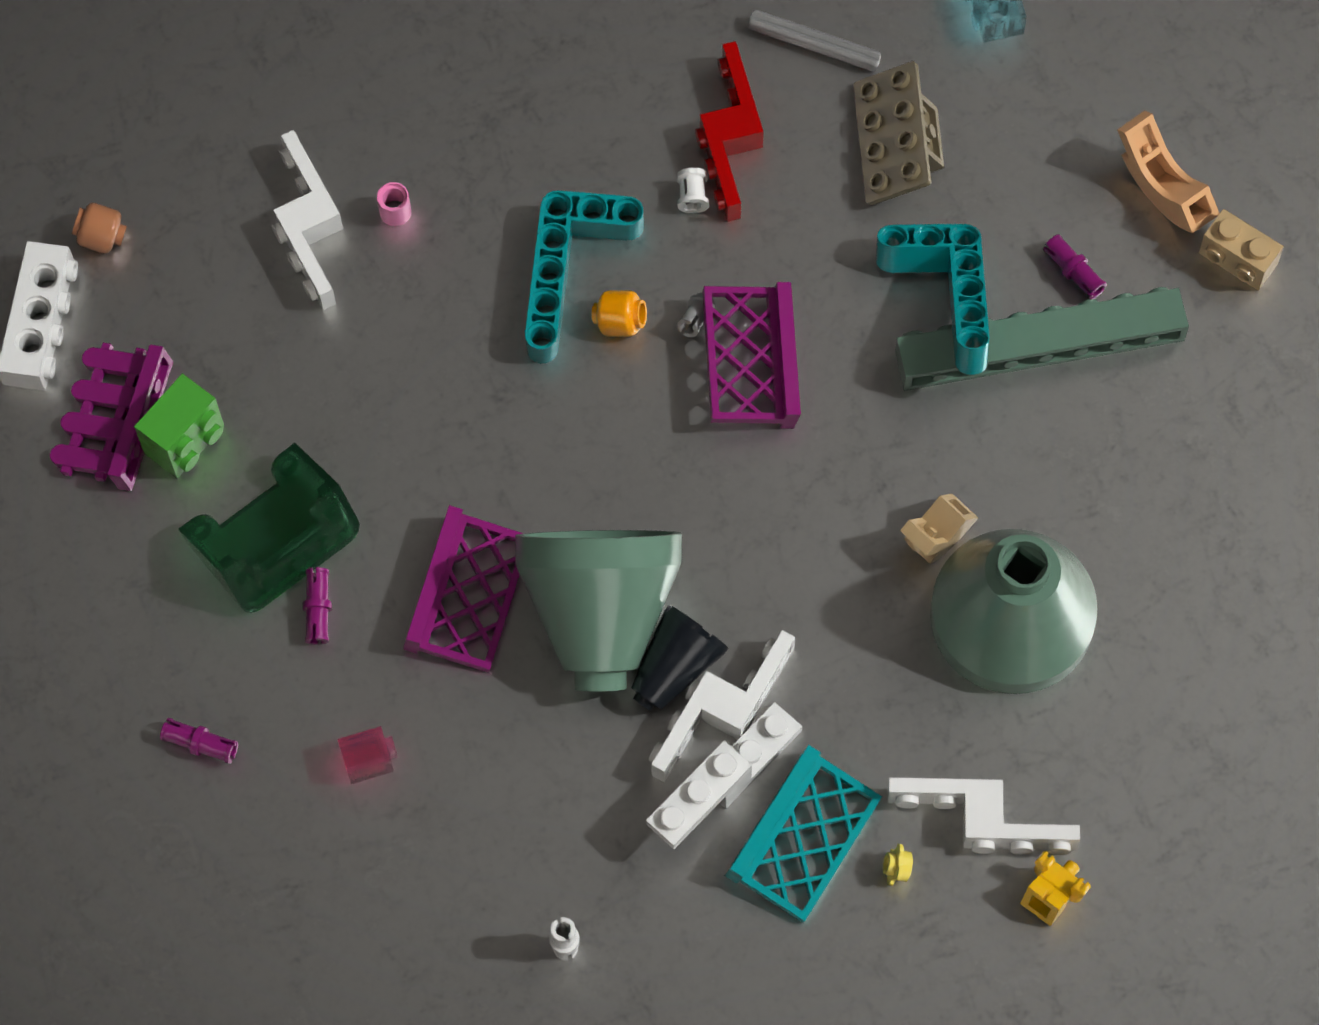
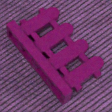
[50,342,173,491]

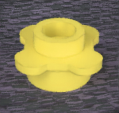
[883,844,913,886]

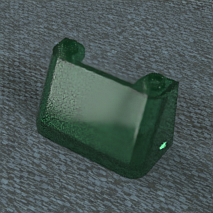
[178,443,360,613]

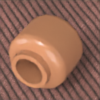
[72,203,127,254]

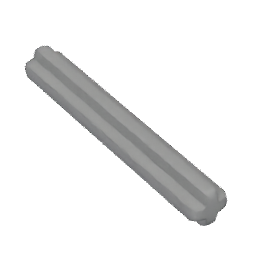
[748,10,881,71]

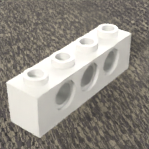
[0,241,78,391]

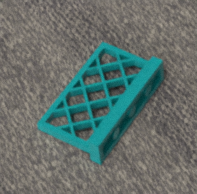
[725,745,883,923]

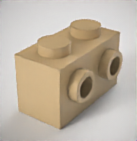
[1199,209,1284,291]

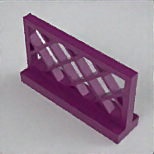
[702,282,801,429]
[403,505,524,673]

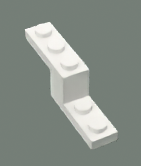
[272,130,343,310]
[649,630,795,783]
[646,702,802,849]
[888,778,1080,855]

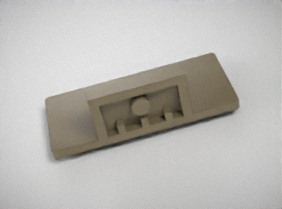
[853,61,944,206]

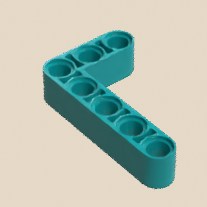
[525,190,644,364]
[876,224,990,375]

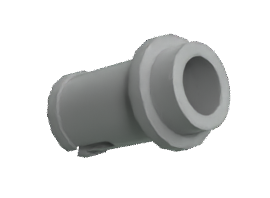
[677,293,715,337]

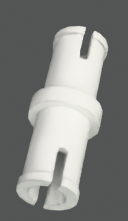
[549,917,580,961]

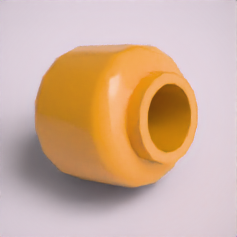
[591,290,647,337]

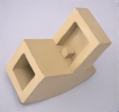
[900,494,978,564]

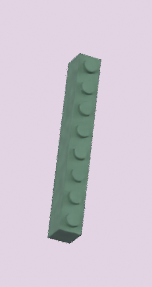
[895,287,1189,391]

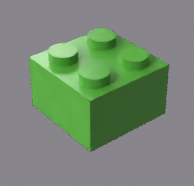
[134,373,224,479]

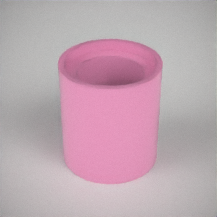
[377,182,412,226]

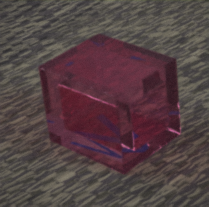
[338,726,398,784]

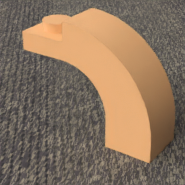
[1117,110,1220,234]

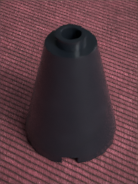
[631,605,728,711]

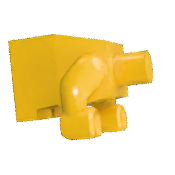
[1020,851,1091,926]

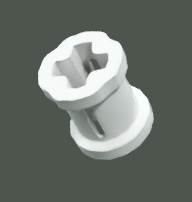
[677,168,709,213]

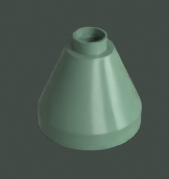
[930,529,1097,694]
[515,530,682,691]

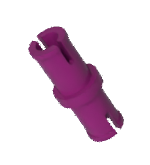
[1043,234,1107,299]
[302,567,332,645]
[160,718,238,764]

